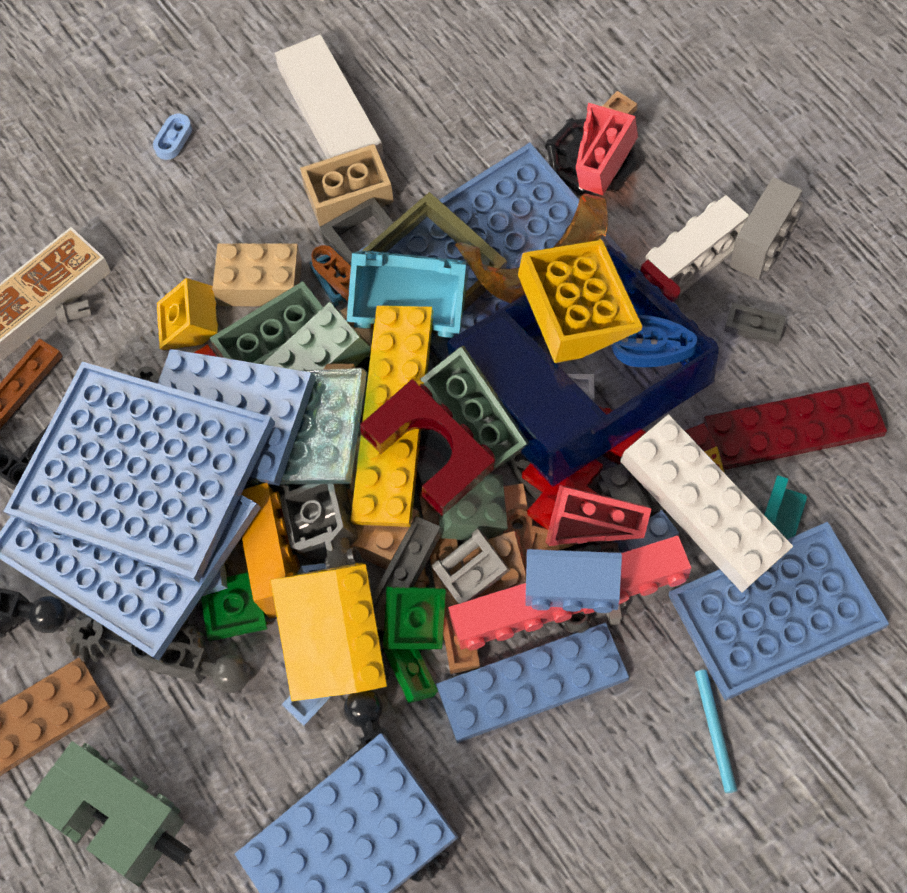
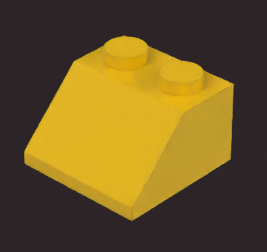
[157,278,218,350]

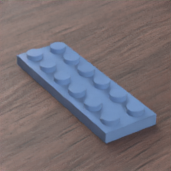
[436,623,629,743]

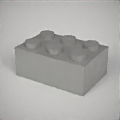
[730,177,803,280]

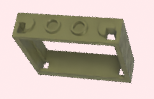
[362,192,507,336]

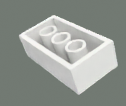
[645,195,749,302]

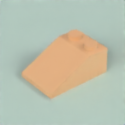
[347,489,419,570]

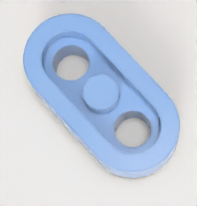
[153,114,192,160]

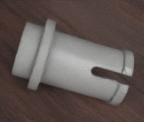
[55,299,92,324]

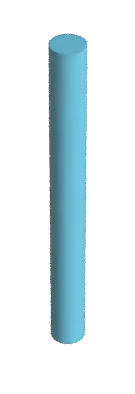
[695,670,737,794]

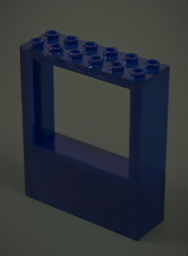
[447,244,719,487]

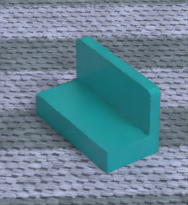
[764,475,807,539]

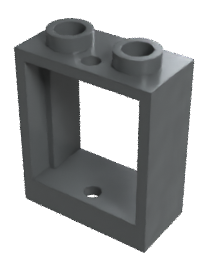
[319,197,393,266]

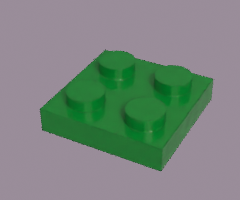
[201,573,268,642]
[383,587,446,649]

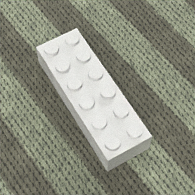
[620,414,793,593]

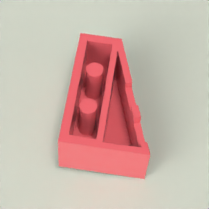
[576,103,638,195]
[545,485,651,546]

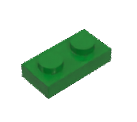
[384,648,438,703]

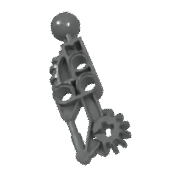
[65,613,250,693]

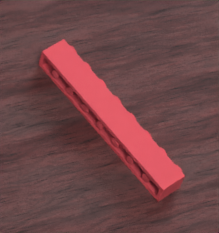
[449,536,691,650]

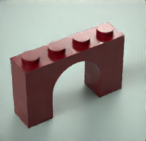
[360,379,495,516]

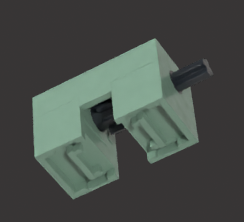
[24,741,192,887]

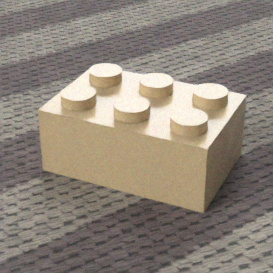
[300,144,394,226]
[212,243,302,306]

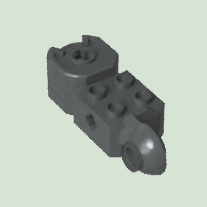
[278,430,364,569]

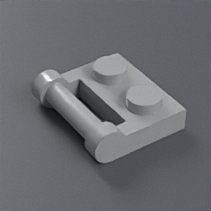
[432,528,510,604]

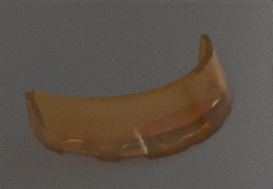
[455,194,609,307]

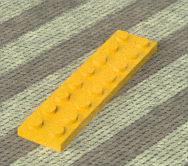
[351,306,434,527]

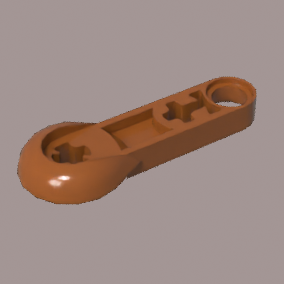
[311,245,374,330]

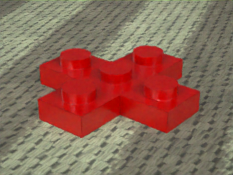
[522,449,603,530]

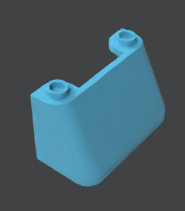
[347,251,469,337]

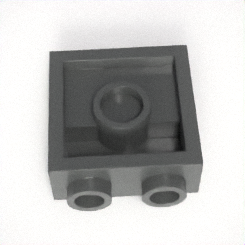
[597,463,667,518]

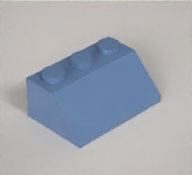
[526,549,622,613]

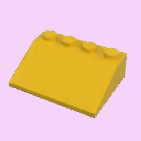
[518,240,643,363]
[270,563,387,701]

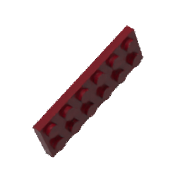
[703,382,887,470]

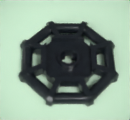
[545,118,641,196]

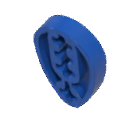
[612,315,697,367]

